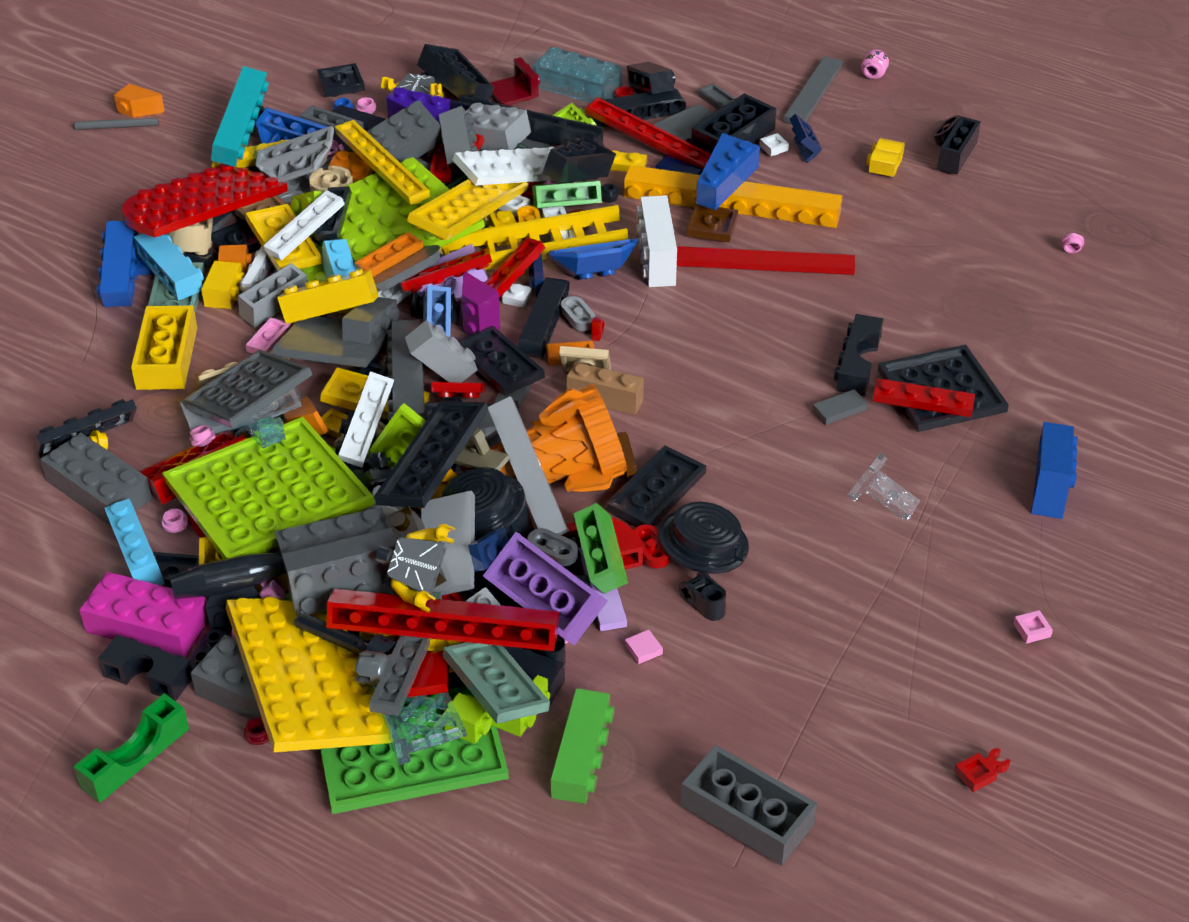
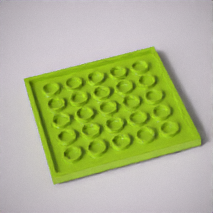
[339,157,485,265]
[162,417,375,559]

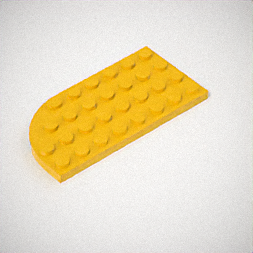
[226,597,393,752]

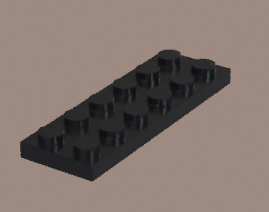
[374,401,488,508]

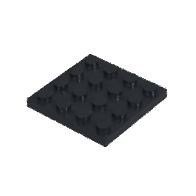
[878,344,1009,432]

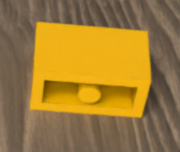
[201,261,246,309]

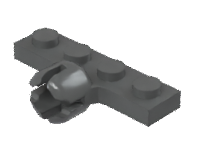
[355,636,430,716]

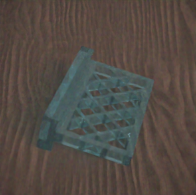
[370,686,467,765]

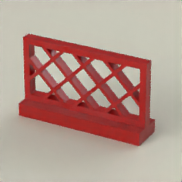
[140,430,246,504]

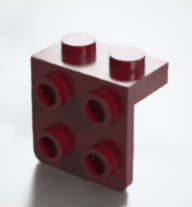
[491,57,540,106]

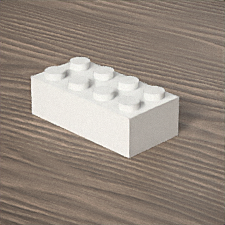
[636,196,677,287]

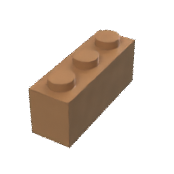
[567,362,644,415]

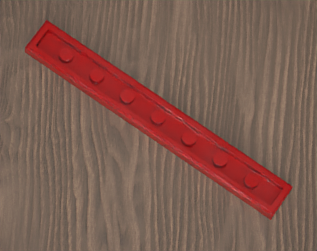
[585,97,711,172]
[677,246,855,275]

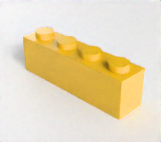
[277,268,379,324]

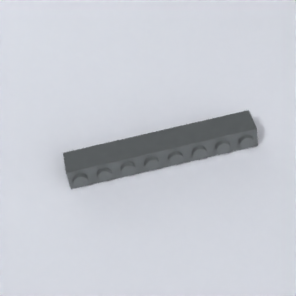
[388,319,425,421]

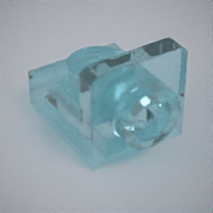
[248,416,286,449]

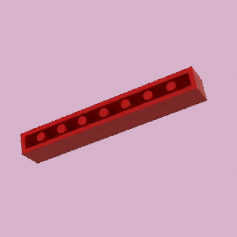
[327,589,559,651]

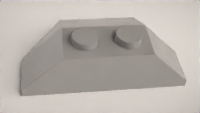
[256,126,334,182]

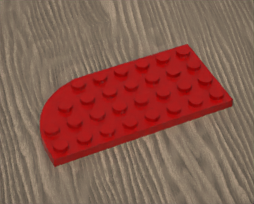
[122,163,288,238]

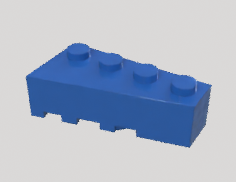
[696,133,760,210]
[97,221,139,307]
[1031,422,1078,519]

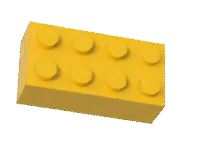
[131,305,198,390]

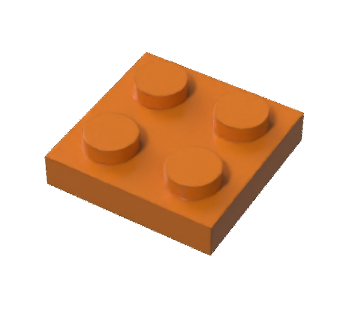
[326,151,374,183]

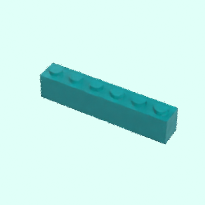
[211,66,269,167]

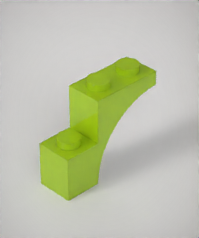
[444,675,550,744]

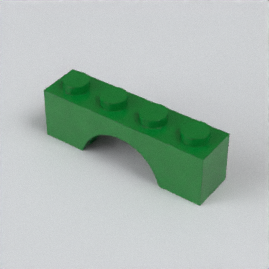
[73,693,189,803]

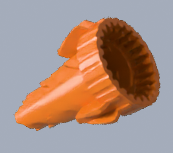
[460,383,627,492]

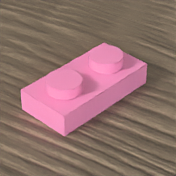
[246,317,291,354]

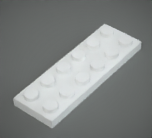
[452,147,555,185]

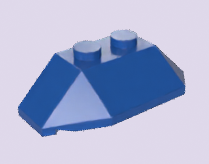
[255,107,335,144]
[546,238,639,280]

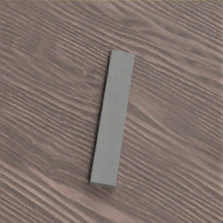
[488,396,569,535]

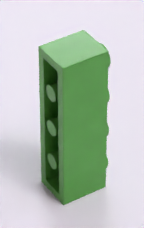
[551,688,615,804]

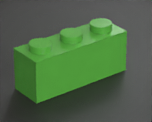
[532,180,602,208]
[574,503,628,594]

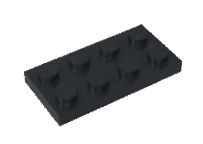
[457,326,545,396]
[34,399,137,457]
[606,445,707,526]

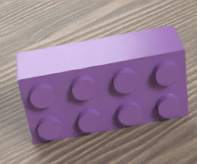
[483,532,608,646]

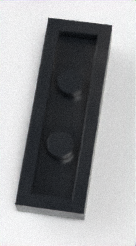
[315,186,352,241]

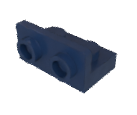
[789,113,823,163]

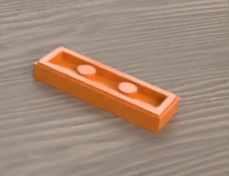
[354,232,424,277]

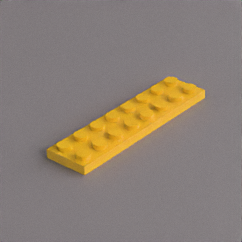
[407,179,529,240]

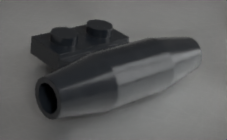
[170,552,285,631]

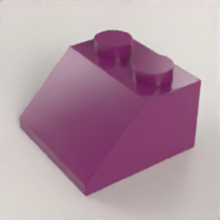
[462,272,501,335]

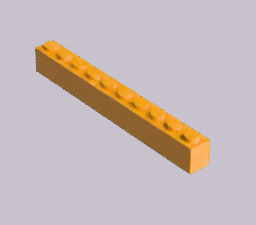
[624,165,843,228]

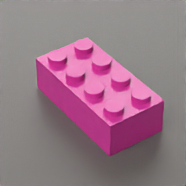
[79,572,209,657]

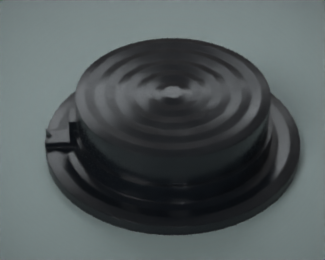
[441,467,526,541]
[658,502,749,574]

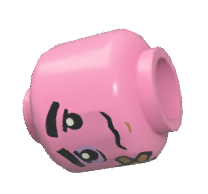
[861,50,889,79]

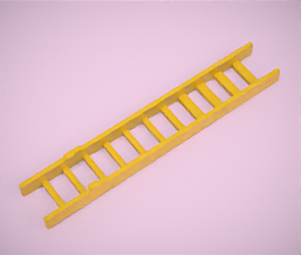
[377,205,628,289]

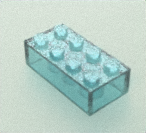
[532,47,622,103]

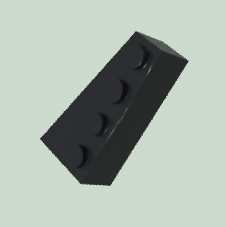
[417,44,494,101]
[542,135,616,184]

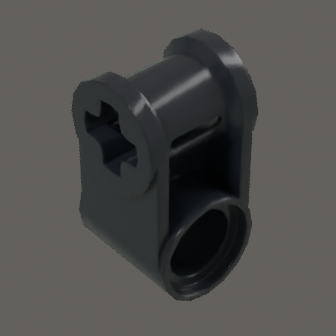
[678,571,726,621]

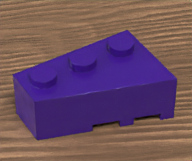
[386,87,451,124]

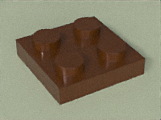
[686,204,739,243]

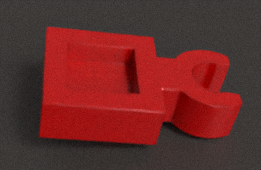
[954,748,1011,792]

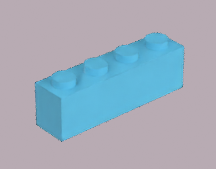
[134,234,204,301]
[104,498,165,586]

